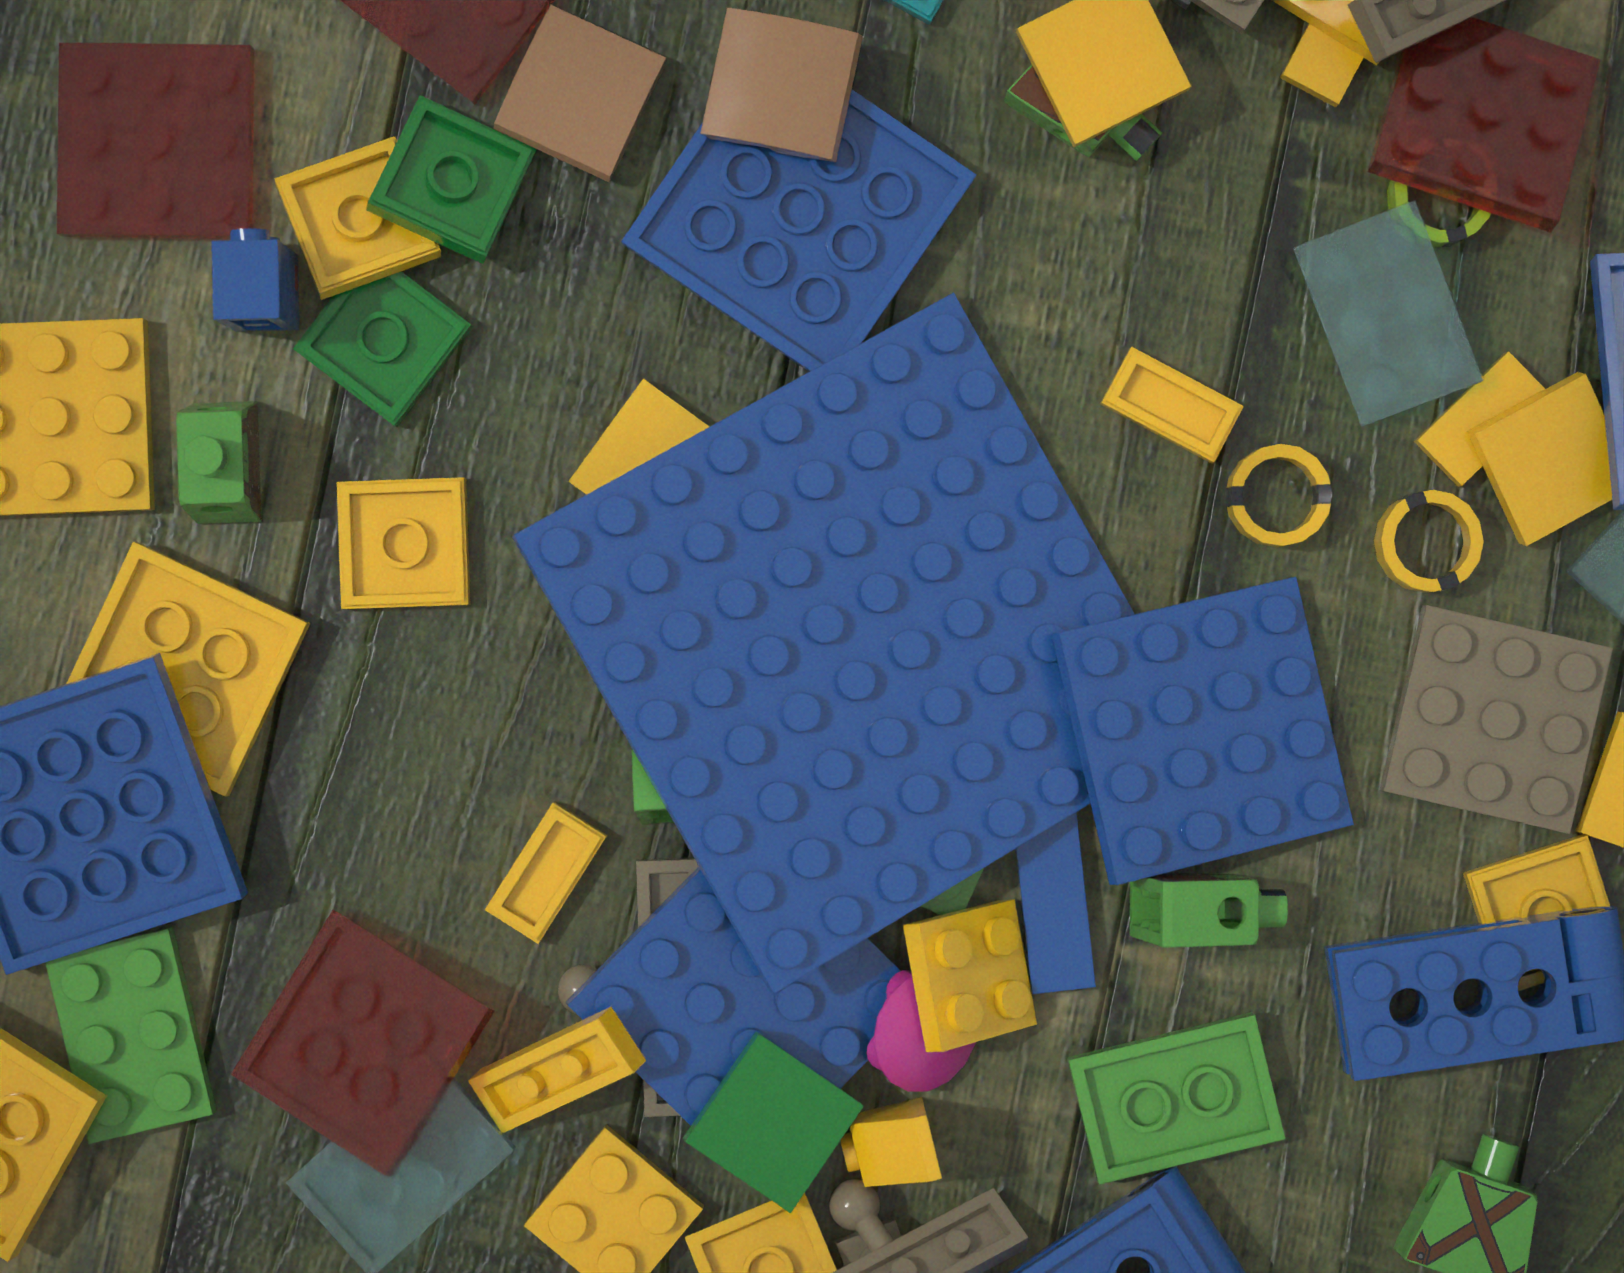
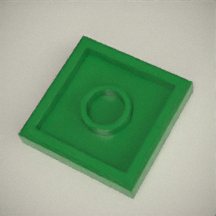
[366,95,536,264]
[293,272,473,427]
[683,1031,864,1213]

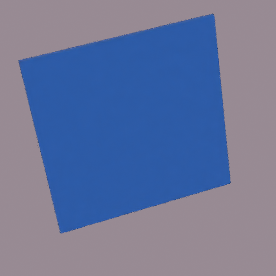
[512,292,1134,994]

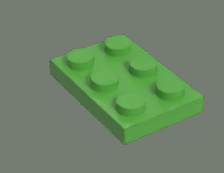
[45,927,217,1144]
[1067,1012,1285,1185]

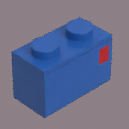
[212,229,300,332]

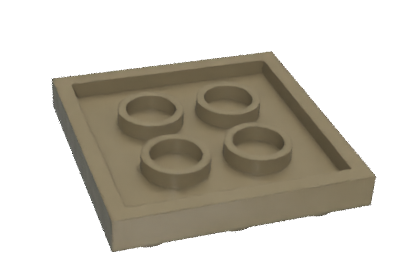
[1380,605,1613,834]

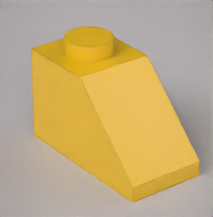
[840,1097,942,1187]

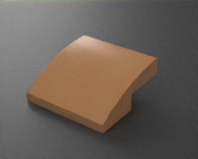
[493,5,666,182]
[701,7,863,162]

